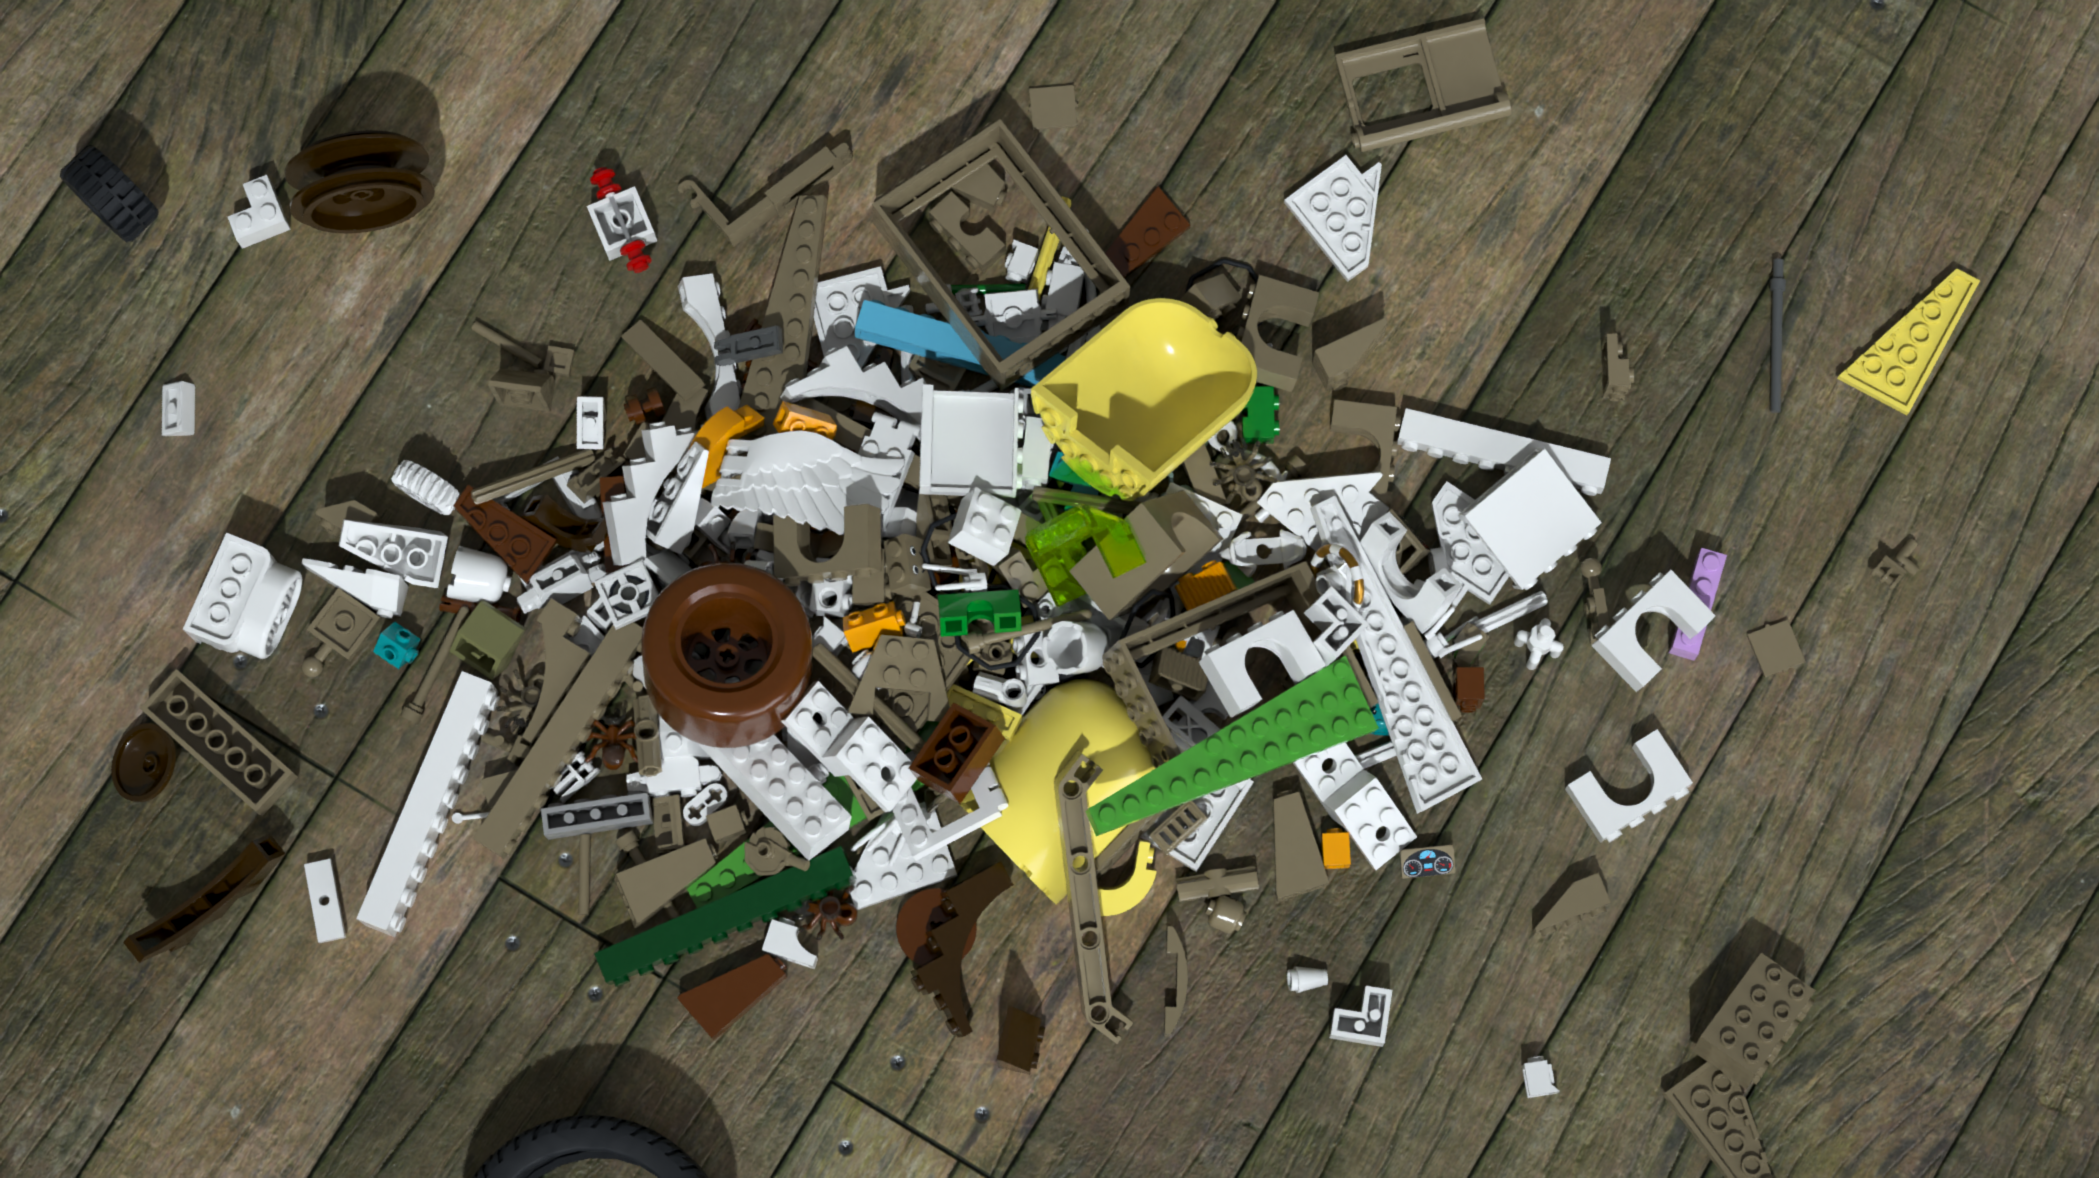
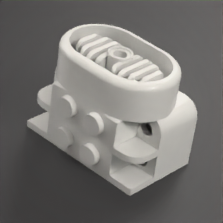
[183,533,302,659]

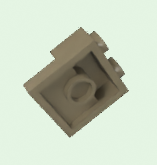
[1601,333,1634,402]

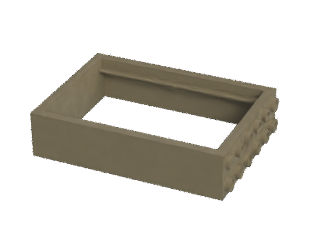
[872,119,1130,391]
[1102,561,1379,769]

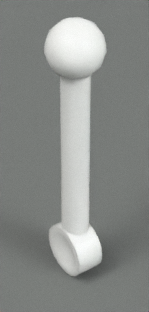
[452,812,490,824]

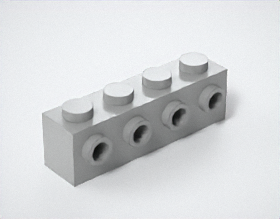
[541,791,654,840]

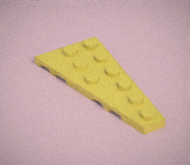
[1837,269,1980,415]

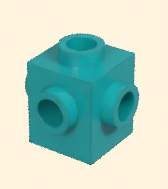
[373,622,420,669]

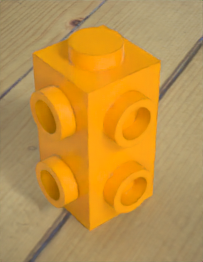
[773,401,837,440]
[843,601,906,653]

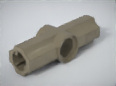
[633,695,662,777]
[1176,866,1259,902]

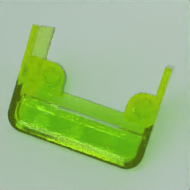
[1025,504,1147,607]

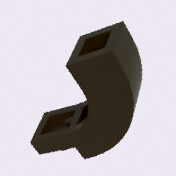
[520,495,608,553]

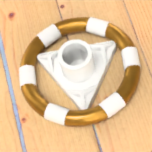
[1310,544,1364,612]

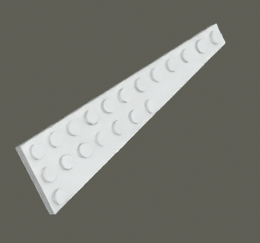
[1310,496,1482,814]

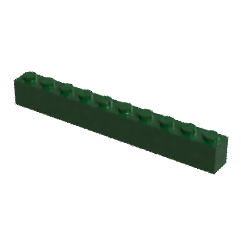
[594,846,857,987]

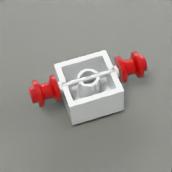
[587,167,657,273]

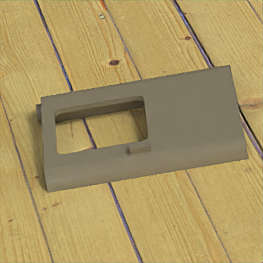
[1335,18,1511,152]

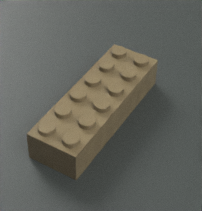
[140,669,298,816]

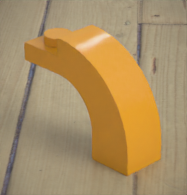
[689,405,764,488]

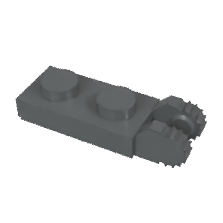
[714,326,783,366]

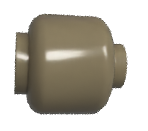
[1205,895,1247,934]

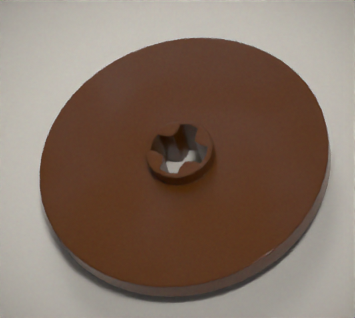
[896,888,977,966]

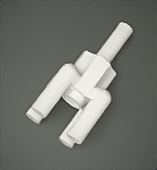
[1514,618,1564,670]

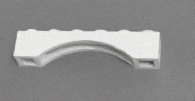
[678,274,742,421]

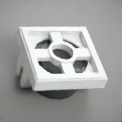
[594,559,659,630]

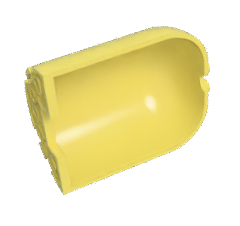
[1031,298,1257,501]
[959,679,1155,904]

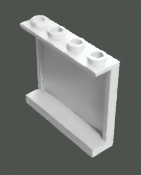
[919,384,1024,498]
[1458,449,1602,590]

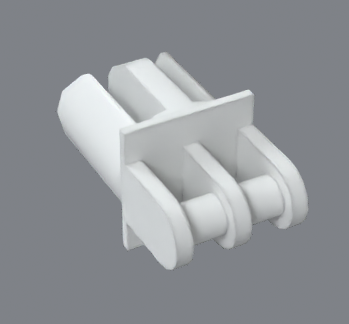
[550,751,600,803]

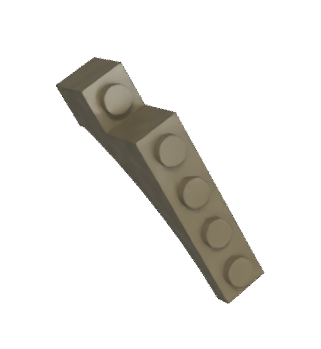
[522,598,592,746]

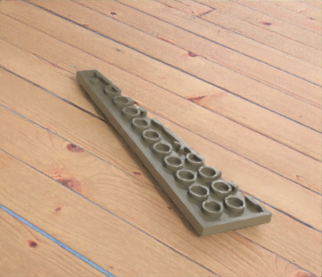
[725,195,827,480]

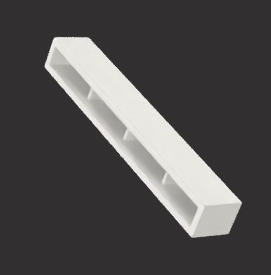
[1398,408,1611,496]

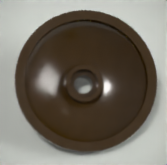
[111,723,176,802]

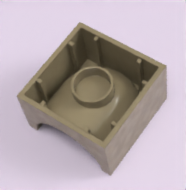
[1069,490,1224,620]

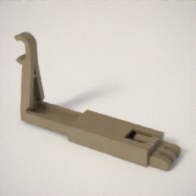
[677,143,853,247]

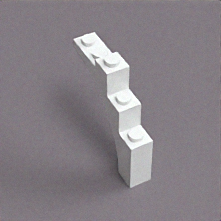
[780,346,927,442]
[603,421,704,565]

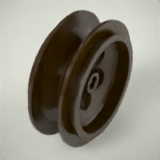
[285,130,435,234]

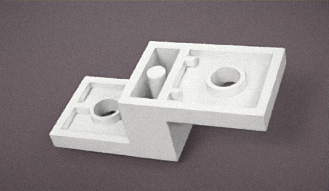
[781,681,917,812]
[1293,743,1417,870]

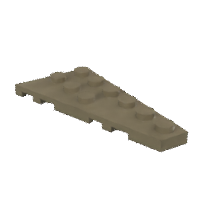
[1663,1062,1772,1178]

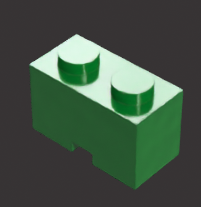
[1242,386,1279,444]

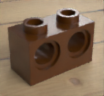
[1453,667,1485,713]

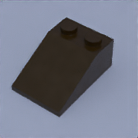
[997,1006,1046,1075]

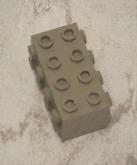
[1693,953,1816,1089]

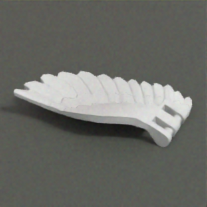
[711,431,905,535]

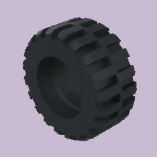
[60,145,159,242]

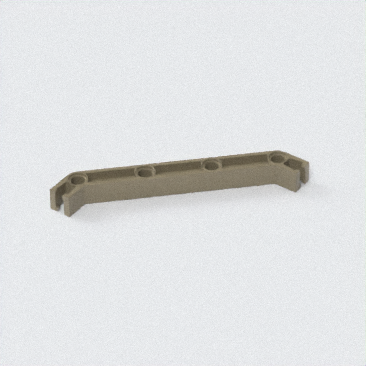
[1054,750,1133,1044]

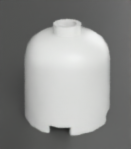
[447,546,512,604]
[1042,621,1109,675]

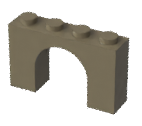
[1236,275,1319,392]
[1325,399,1401,507]
[773,504,881,586]

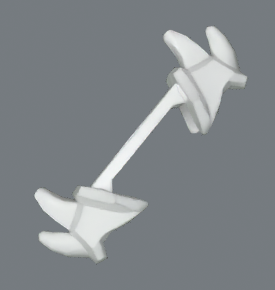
[1218,529,1307,577]

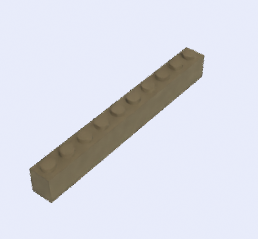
[473,622,643,859]

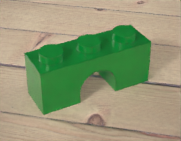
[938,589,1022,637]

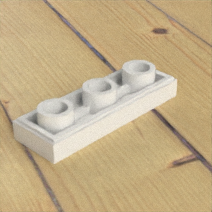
[304,859,346,943]

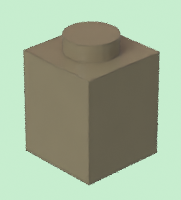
[706,805,749,844]

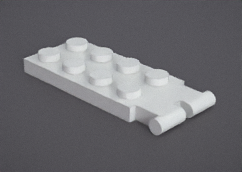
[829,412,921,541]

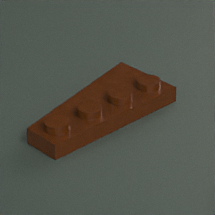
[1105,186,1191,278]
[454,485,557,585]

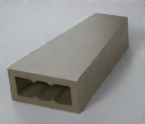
[1273,790,1329,902]
[614,839,717,928]

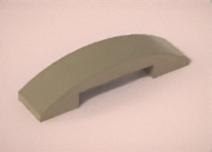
[1164,926,1188,1037]

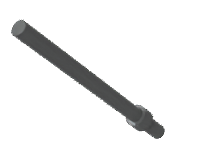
[1770,259,1786,413]

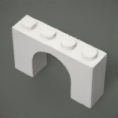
[1017,416,1051,490]
[1360,512,1463,634]
[1591,570,1715,692]
[1199,610,1326,718]
[1565,729,1693,843]

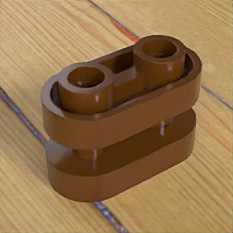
[623,386,666,425]

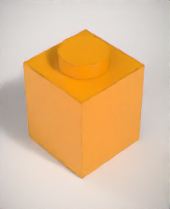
[1321,828,1351,869]

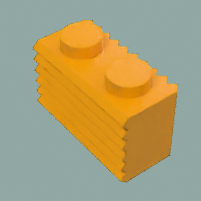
[1174,560,1238,611]

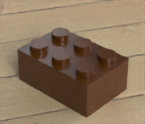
[908,702,1005,804]

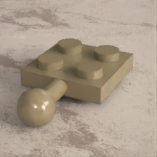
[1581,558,1610,651]
[302,588,382,677]

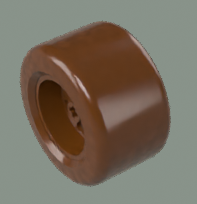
[641,563,812,748]

